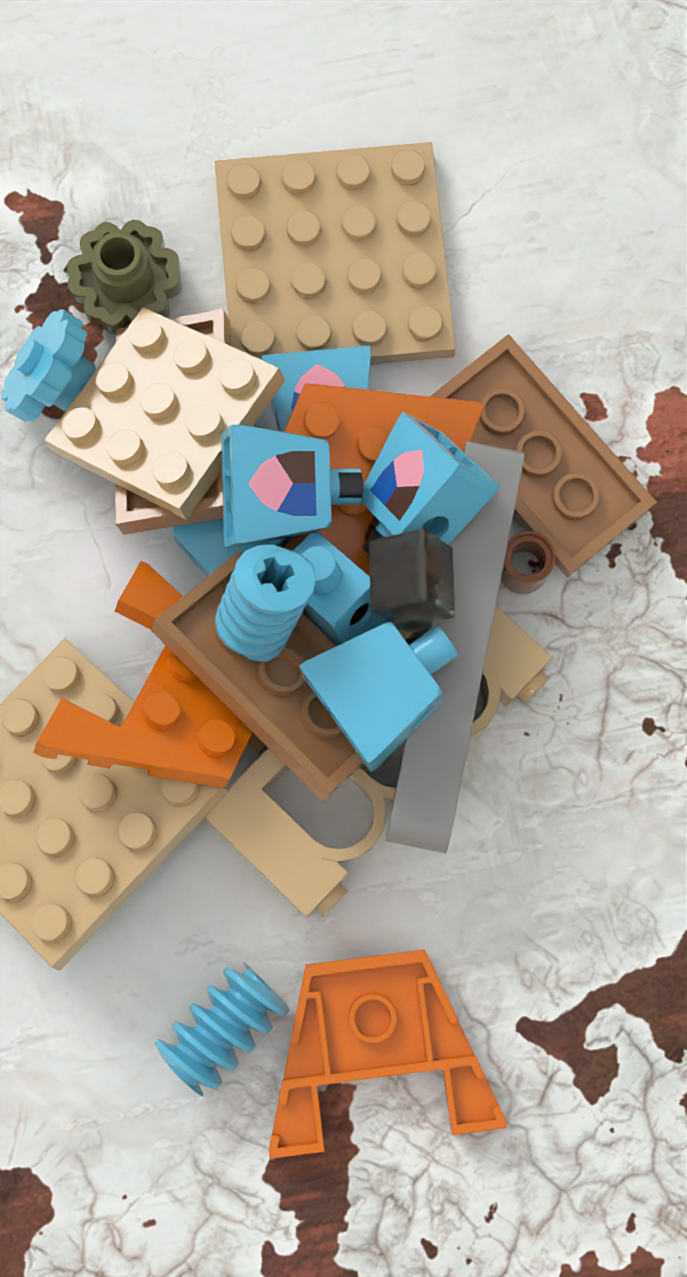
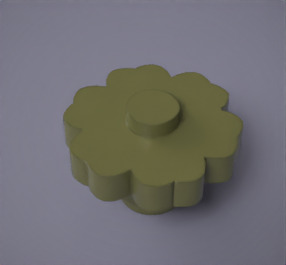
[67,219,182,333]

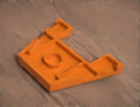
[284,383,485,613]
[33,561,253,788]
[269,949,507,1159]

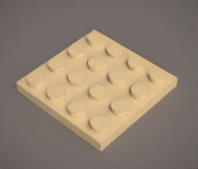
[214,142,455,364]
[0,638,229,971]

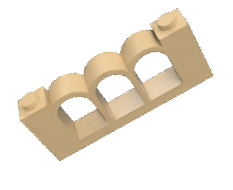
[204,571,552,917]

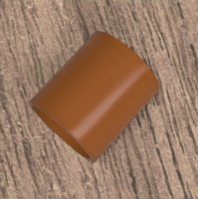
[501,531,556,594]

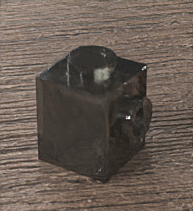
[369,528,455,632]

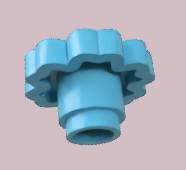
[1,309,96,422]

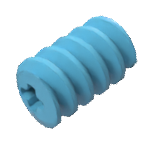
[214,545,316,663]
[154,962,290,1096]

